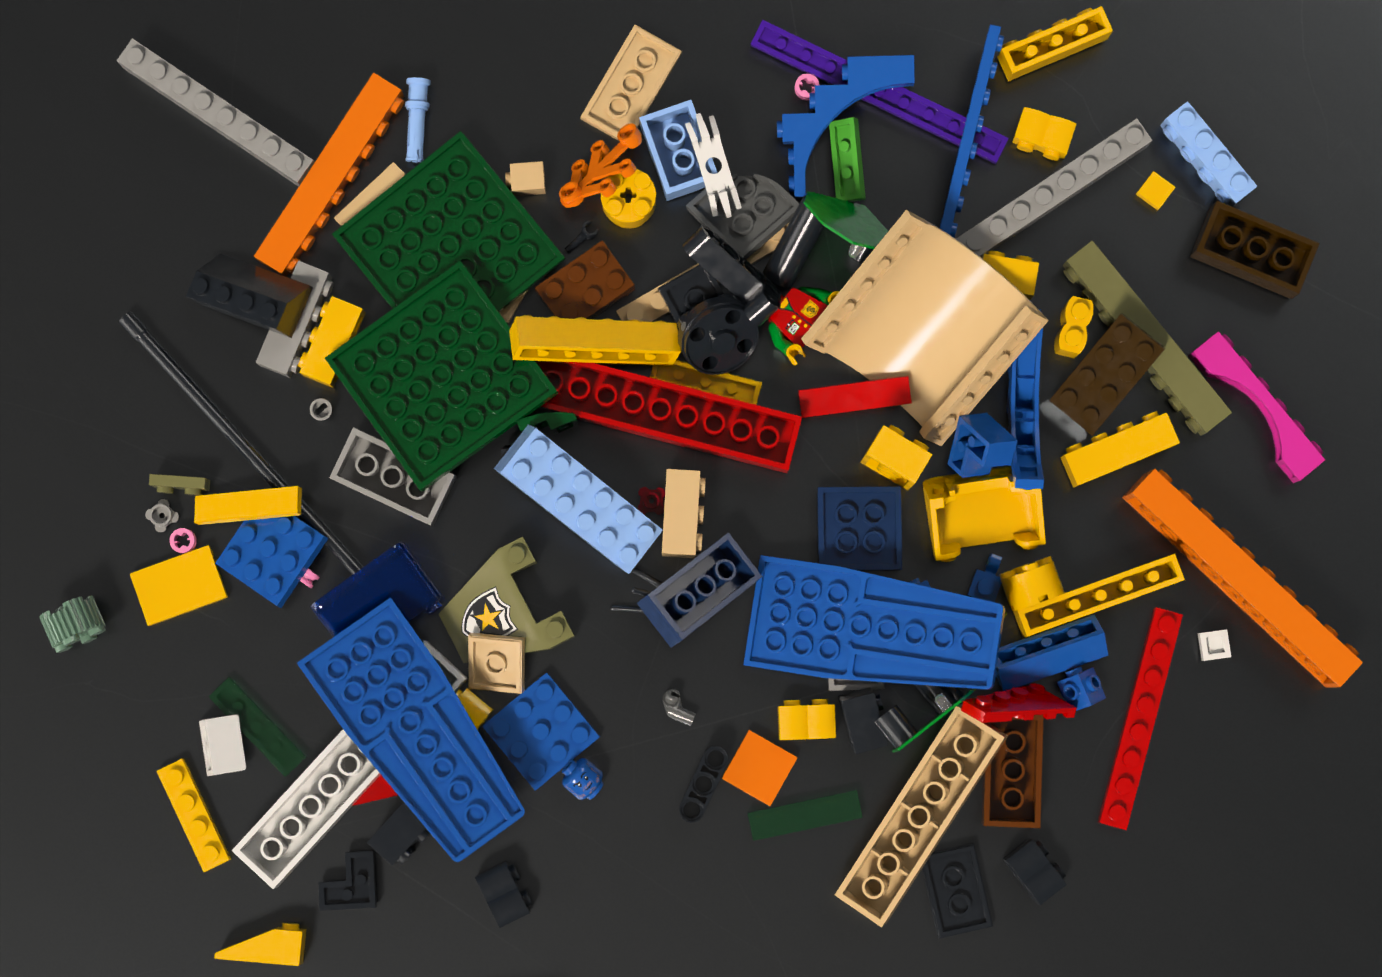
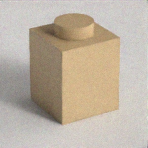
[505,161,546,196]

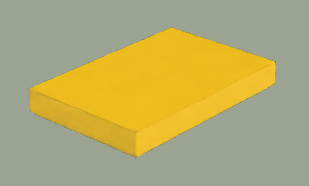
[130,545,228,626]

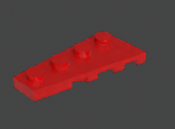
[961,683,1077,723]

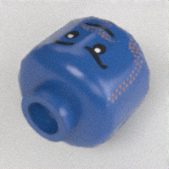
[562,758,604,800]

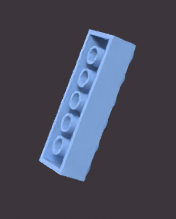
[494,424,663,574]

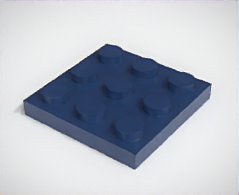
[817,486,902,571]

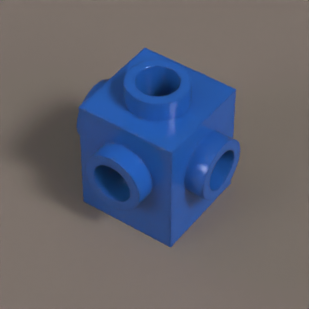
[1057,666,1106,711]

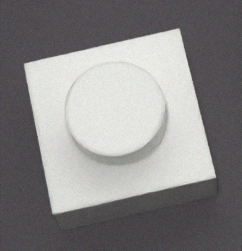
[1197,629,1231,661]

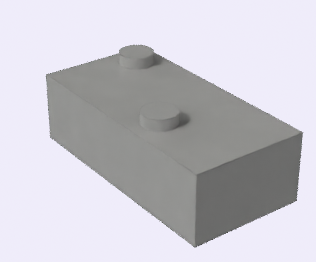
[329,427,457,526]

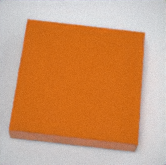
[722,730,798,806]

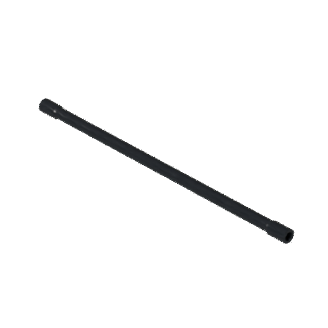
[119,311,390,605]

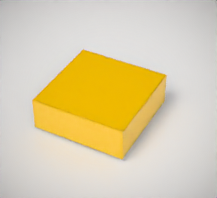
[1136,171,1175,211]

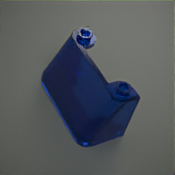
[310,542,445,637]

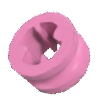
[795,73,819,101]
[170,528,197,554]
[300,568,320,589]

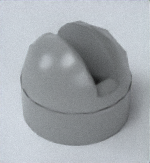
[310,398,332,421]

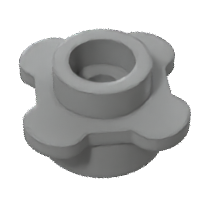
[145,499,179,532]

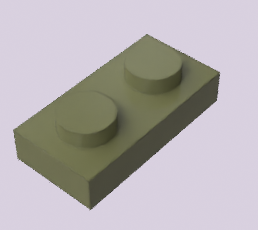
[149,474,210,495]

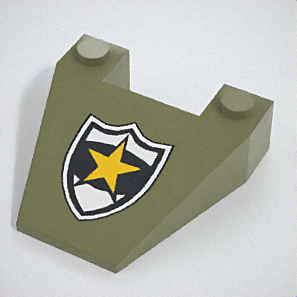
[439,536,575,663]

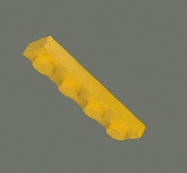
[157,758,231,872]

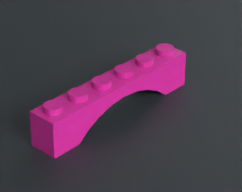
[1188,331,1325,483]

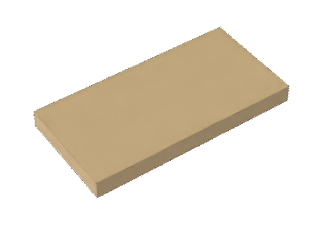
[580,25,682,141]

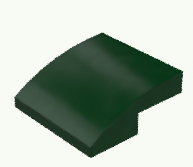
[517,412,579,435]

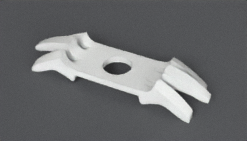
[685,113,741,218]

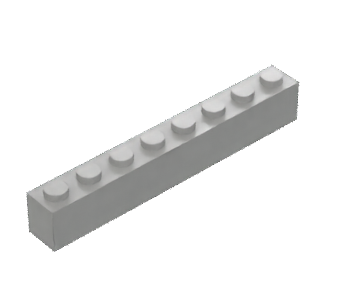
[117,38,315,186]
[956,118,1153,257]

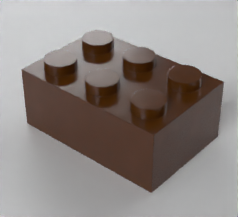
[535,240,635,320]

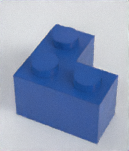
[947,413,1018,478]

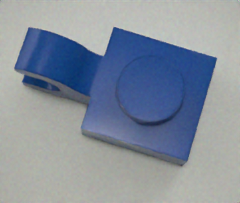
[967,553,1002,602]

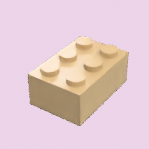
[662,469,706,558]

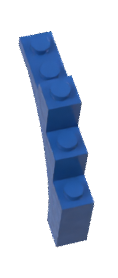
[777,55,915,199]
[1006,309,1044,490]

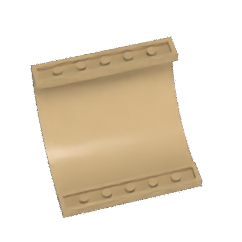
[801,210,1049,446]

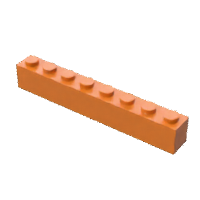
[254,72,404,277]

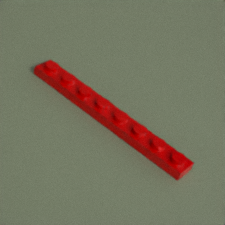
[1098,607,1183,830]

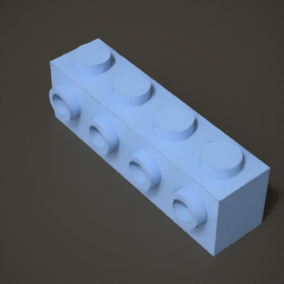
[1160,101,1257,207]

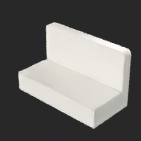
[199,715,246,776]

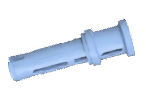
[405,77,431,163]

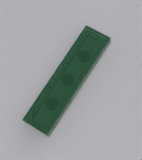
[209,677,307,777]
[747,790,863,841]

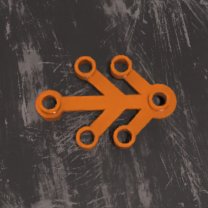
[559,123,642,208]

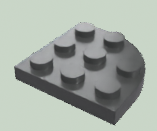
[686,174,799,259]

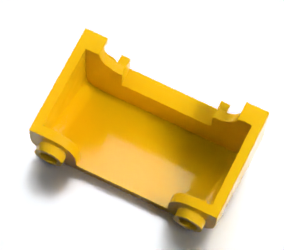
[923,466,1046,562]

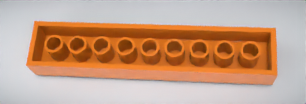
[1122,469,1363,688]

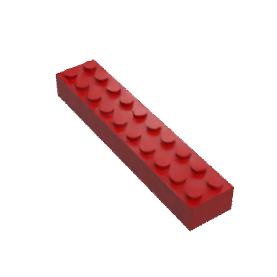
[535,361,802,473]

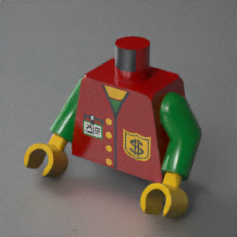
[768,286,840,365]

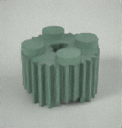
[39,596,106,653]

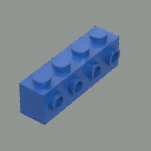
[996,615,1108,691]

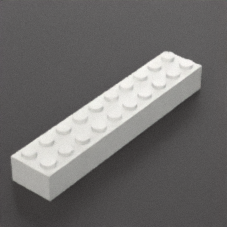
[232,641,468,889]

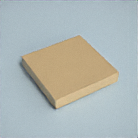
[468,633,525,694]

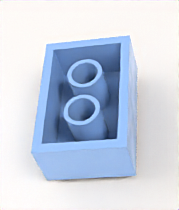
[639,100,717,201]

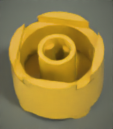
[601,169,656,229]
[999,556,1065,611]

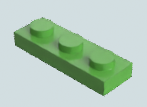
[829,117,866,202]

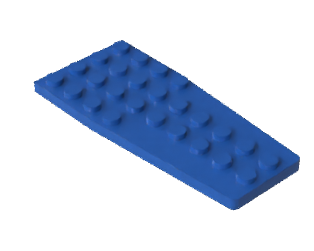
[743,555,1005,690]
[297,597,525,862]

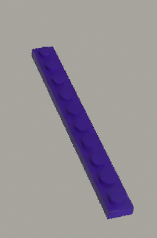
[751,20,1009,164]

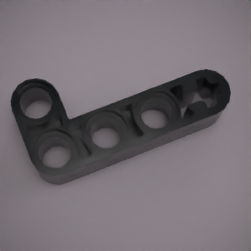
[683,225,781,326]

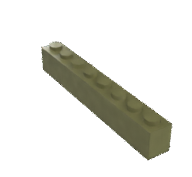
[1063,240,1232,436]

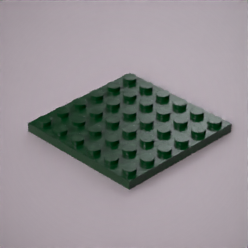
[332,131,565,312]
[325,261,558,492]

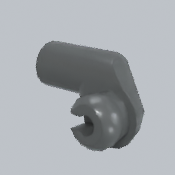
[662,688,696,726]

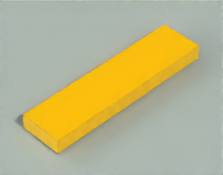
[650,360,762,405]
[194,486,302,525]

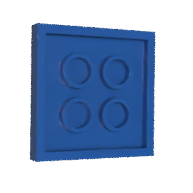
[216,516,328,608]
[482,672,600,791]

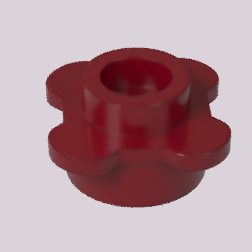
[638,487,665,515]

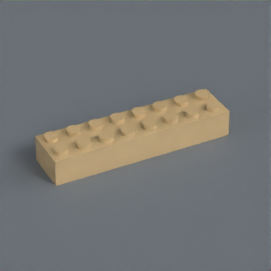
[835,704,1008,927]

